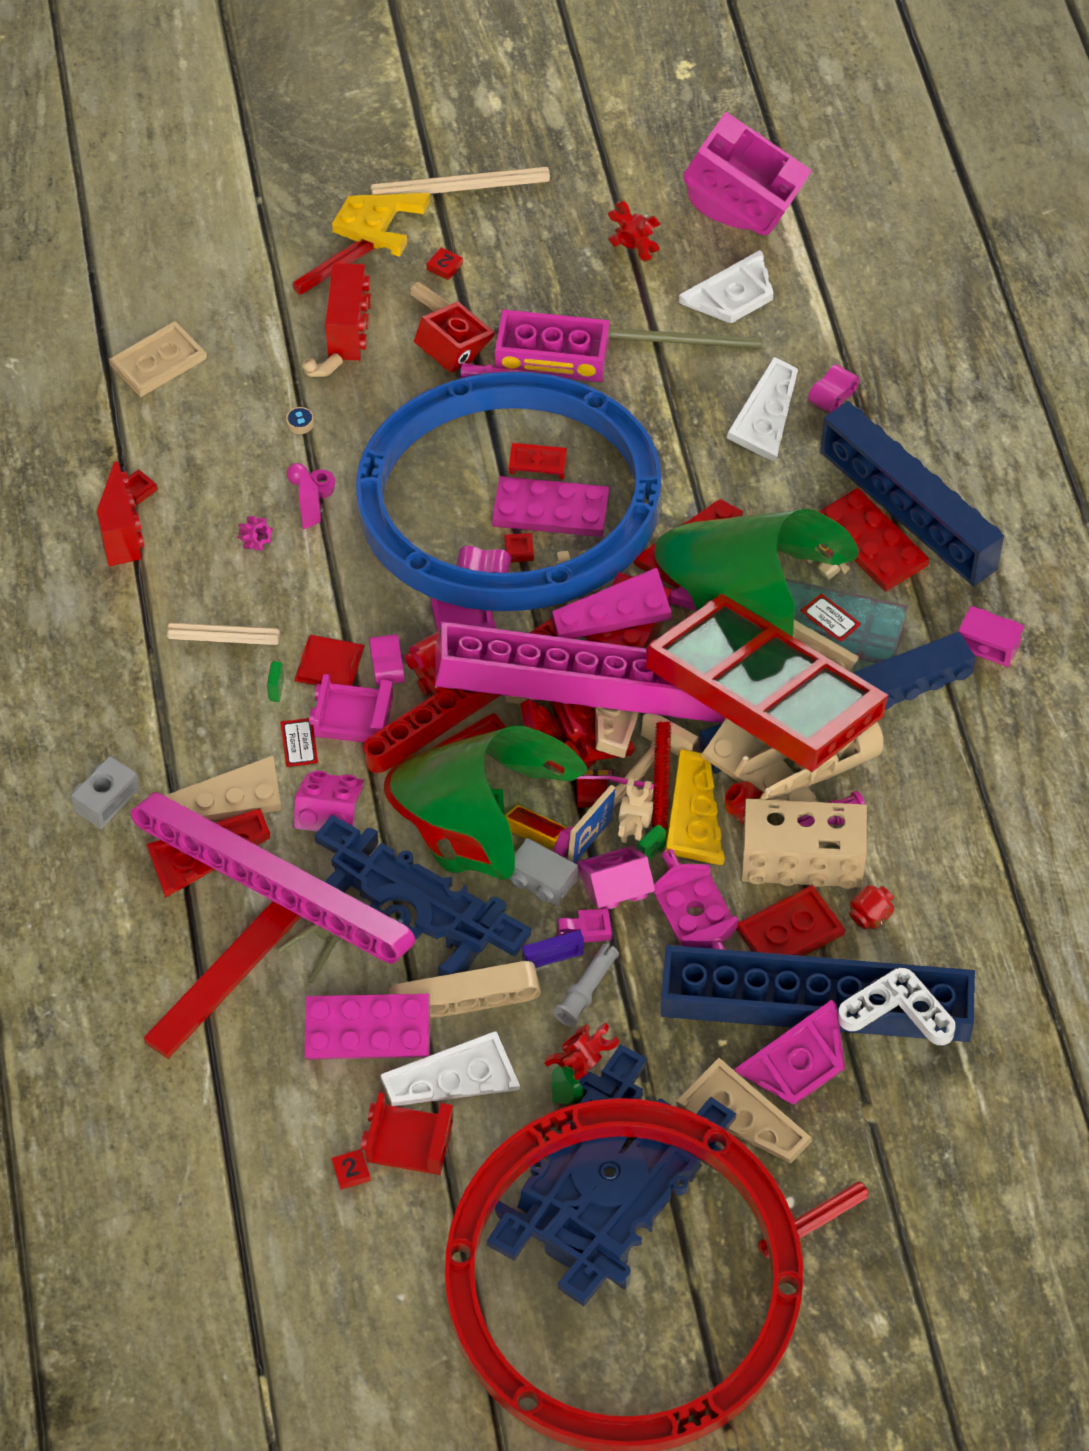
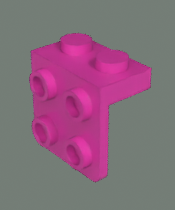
[293,771,364,831]

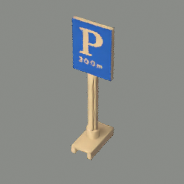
[568,713,698,863]

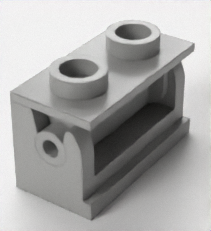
[508,838,578,907]

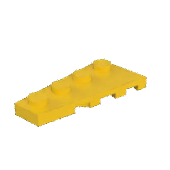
[665,749,725,866]

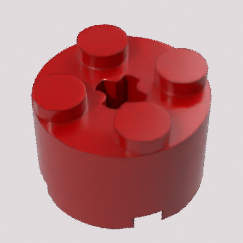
[404,631,445,695]

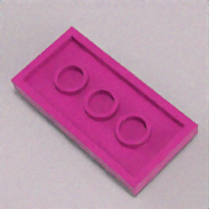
[492,476,609,537]
[305,994,430,1060]

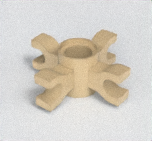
[618,778,653,845]

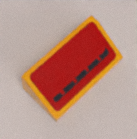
[505,804,567,851]

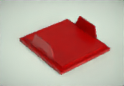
[294,634,365,686]

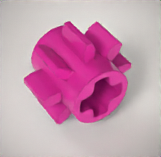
[237,516,273,551]

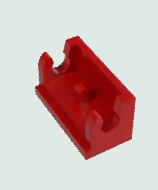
[508,443,567,480]

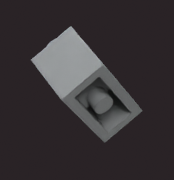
[71,756,140,829]

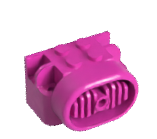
[683,111,812,235]

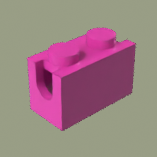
[958,606,1024,668]

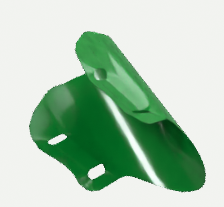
[654,509,859,653]

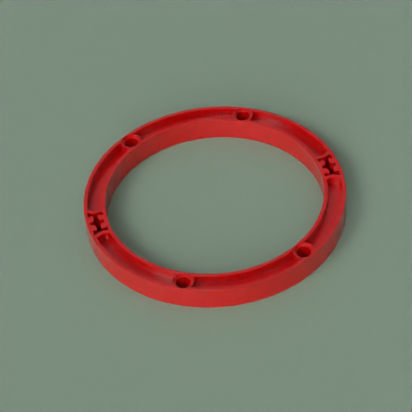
[445,1098,803,1451]

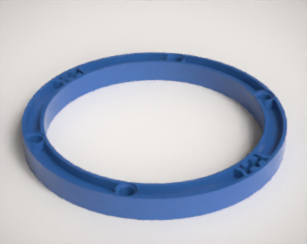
[356,372,661,611]

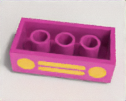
[495,310,610,382]

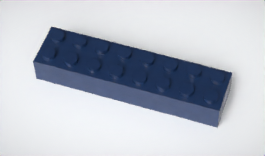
[820,401,1004,587]

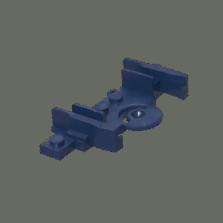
[315,815,532,976]

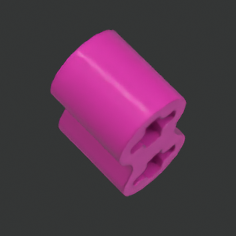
[807,364,860,413]
[456,546,512,573]
[369,634,405,686]

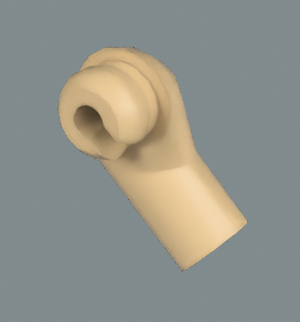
[302,353,343,377]

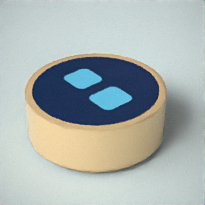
[286,407,314,434]

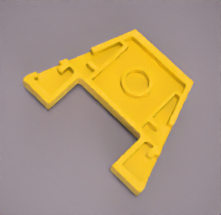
[332,193,430,256]

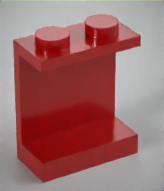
[361,1092,454,1175]

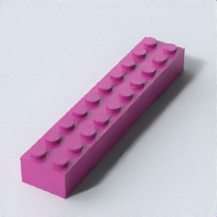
[435,622,731,723]

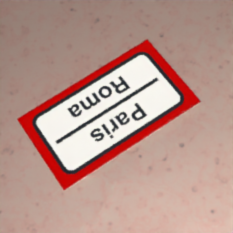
[800,593,861,642]
[280,718,318,767]

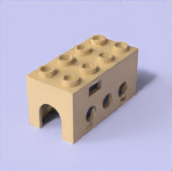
[742,799,867,889]

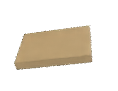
[109,321,207,397]

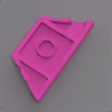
[734,1000,846,1105]

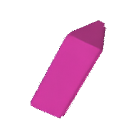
[299,469,321,530]

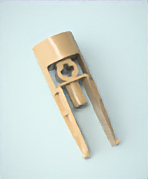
[733,715,883,800]

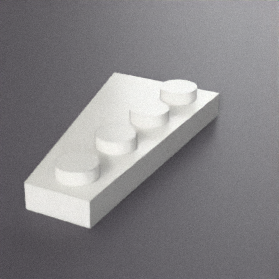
[380,1031,520,1106]

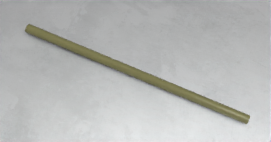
[494,321,762,349]

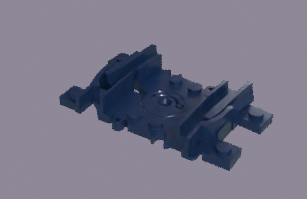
[487,1044,736,1307]

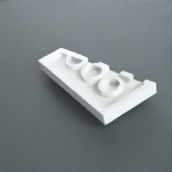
[726,357,798,463]

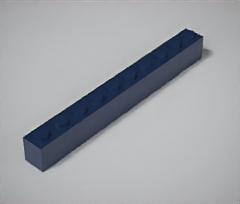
[699,632,976,774]

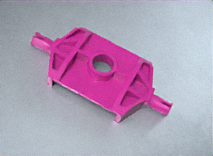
[653,849,738,950]

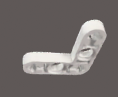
[838,968,956,1045]

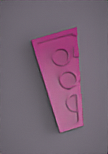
[552,568,671,639]

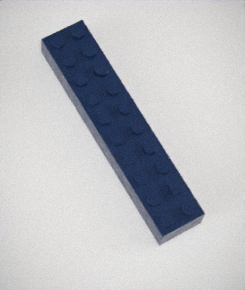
[660,945,975,1042]

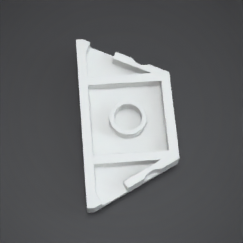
[679,250,773,324]

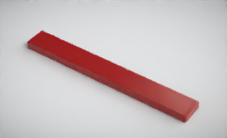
[144,869,308,1059]

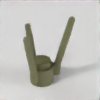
[277,922,341,983]

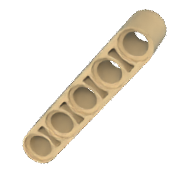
[387,961,541,1019]

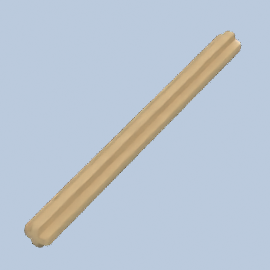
[371,166,550,195]

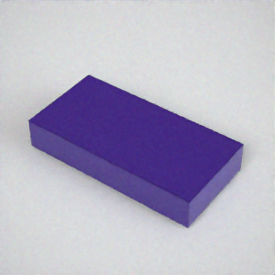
[522,930,584,968]

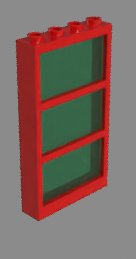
[646,594,888,772]

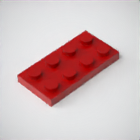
[818,488,929,592]

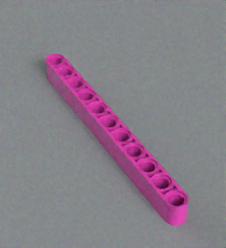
[131,792,415,964]

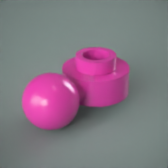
[286,463,335,498]

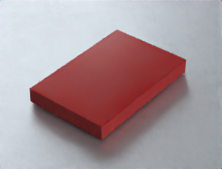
[736,885,846,956]

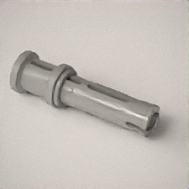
[553,943,619,1027]

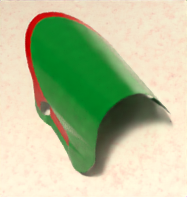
[384,726,588,880]

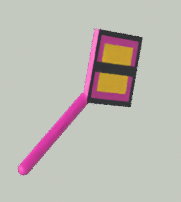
[577,769,654,790]

